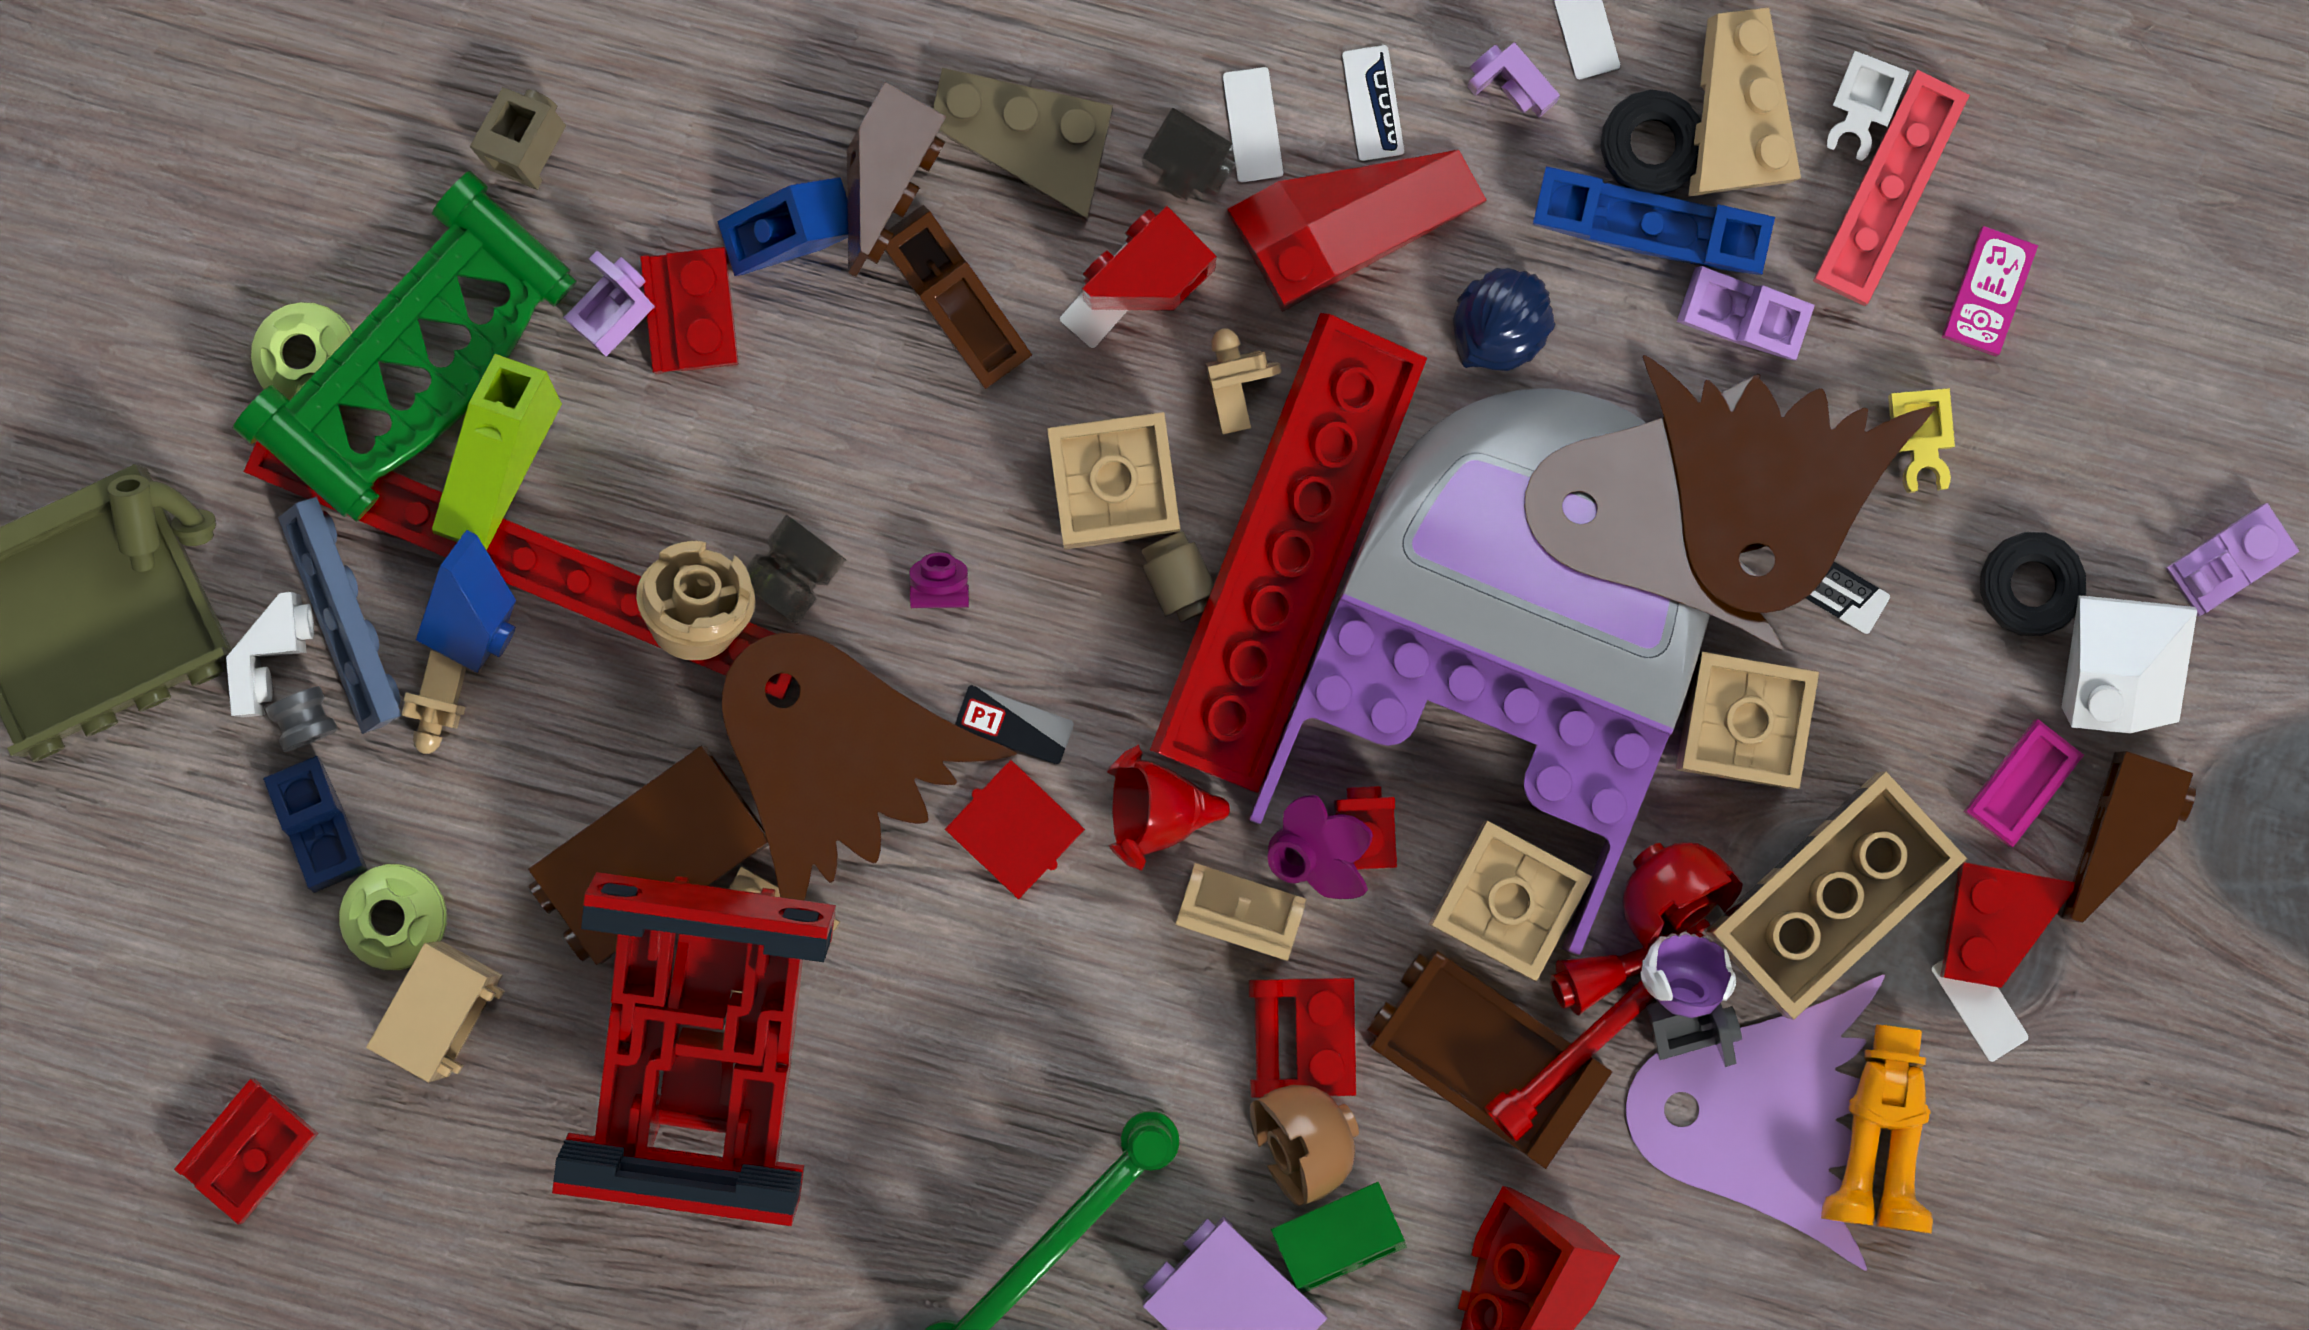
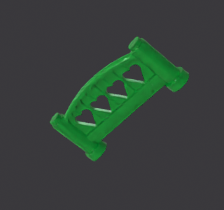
[232,171,577,522]
[924,1110,1180,1330]

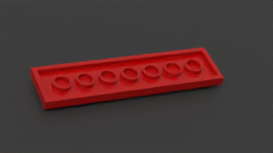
[1150,313,1427,793]

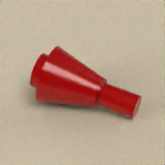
[1550,947,1648,1016]

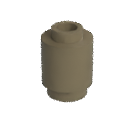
[1141,531,1214,622]

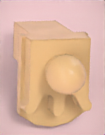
[1205,328,1282,435]
[401,650,467,754]

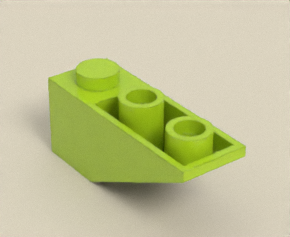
[432,354,562,550]

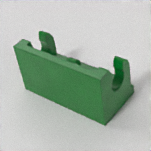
[1271,1182,1407,1294]

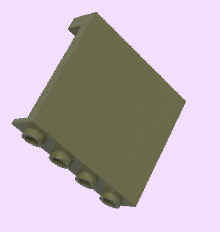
[0,464,232,762]

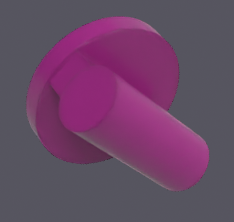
[909,552,969,608]

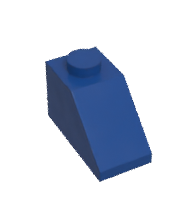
[717,177,848,276]
[416,530,516,673]

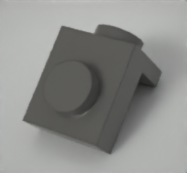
[1646,1002,1742,1067]

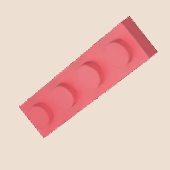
[1813,70,1970,306]

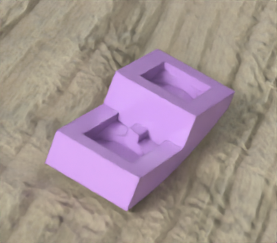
[1677,266,1815,360]

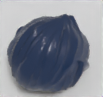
[1453,268,1555,371]

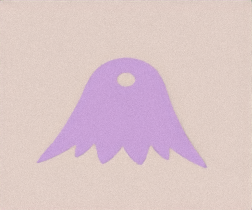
[1626,975,1885,1271]

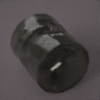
[746,514,847,625]

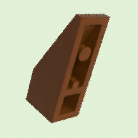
[2061,751,2196,923]

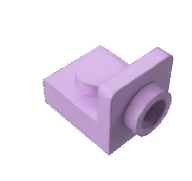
[1467,42,1560,118]

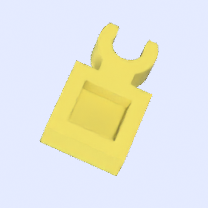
[1888,388,1955,493]

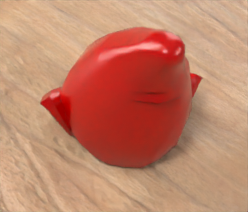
[1107,745,1230,871]

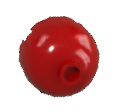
[1623,842,1743,952]

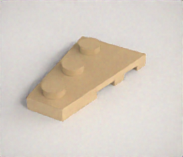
[1689,8,1801,196]

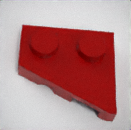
[1940,862,2075,988]

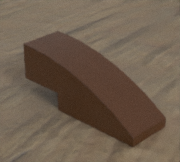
[885,205,1032,389]

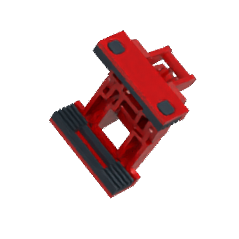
[552,872,836,1226]

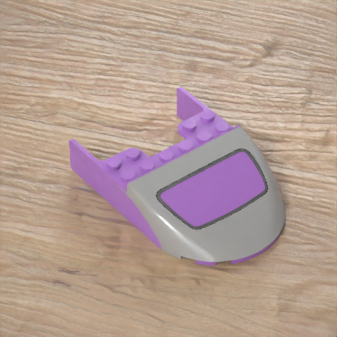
[1248,388,1710,955]

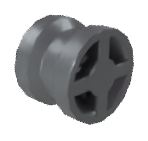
[265,686,338,752]

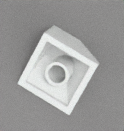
[2061,595,2197,733]

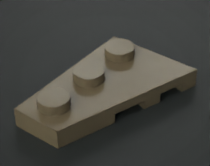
[933,68,1113,222]

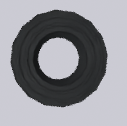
[1600,89,1702,195]
[1980,532,2086,636]

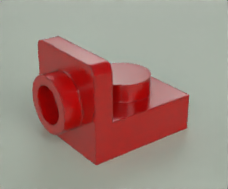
[1334,786,1397,870]

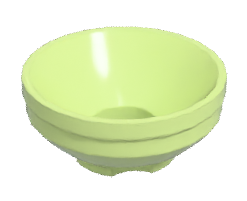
[251,302,353,400]
[339,864,447,970]

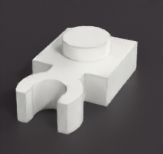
[1827,50,1909,161]

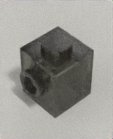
[1142,108,1236,202]

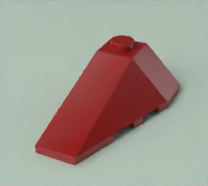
[1227,149,1487,312]
[1458,1186,1620,1330]

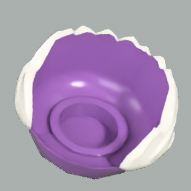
[1641,931,1736,1018]

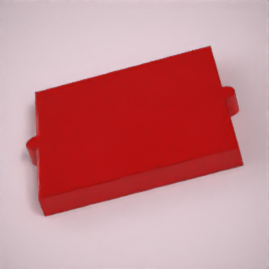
[945,759,1085,900]

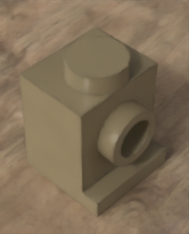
[470,87,566,190]

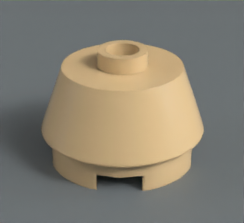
[636,541,755,660]

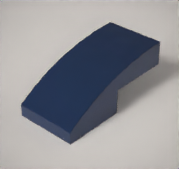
[263,756,368,893]

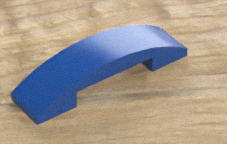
[1533,166,1775,275]

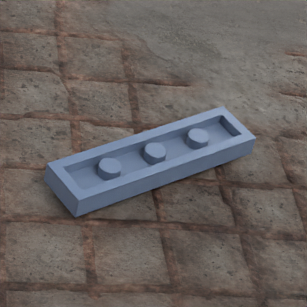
[278,497,401,734]

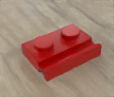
[640,247,739,374]
[174,1078,319,1225]

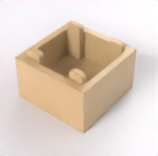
[1047,412,1180,550]
[1675,652,1819,790]
[1428,821,1592,981]
[366,941,505,1083]

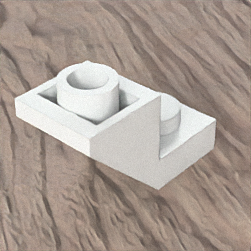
[226,592,314,717]

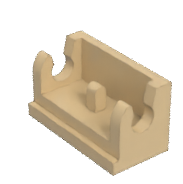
[1175,863,1306,961]

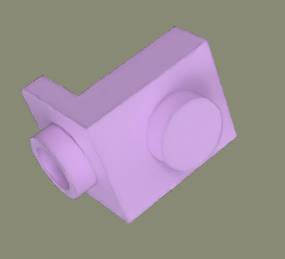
[563,251,655,357]

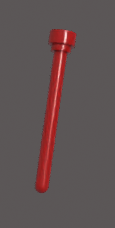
[1484,932,1705,1142]

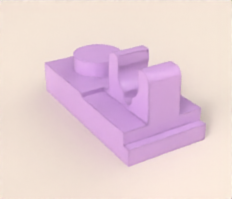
[2166,503,2300,617]

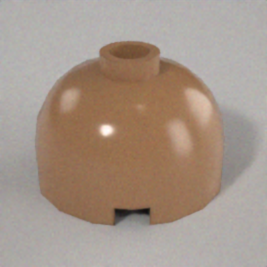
[1250,1085,1359,1206]

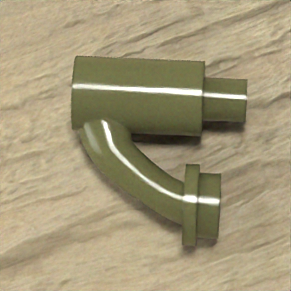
[107,475,216,572]

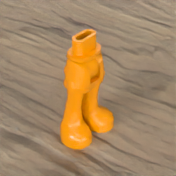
[1821,1024,1933,1234]

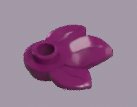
[1267,795,1373,899]

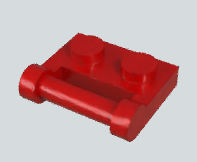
[1249,978,1356,1098]

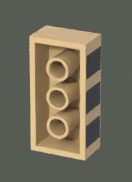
[1705,772,1967,1020]

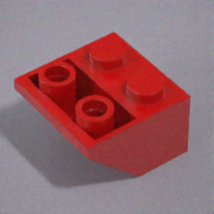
[1082,206,1217,311]

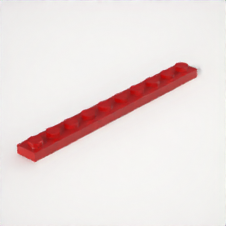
[243,441,794,700]

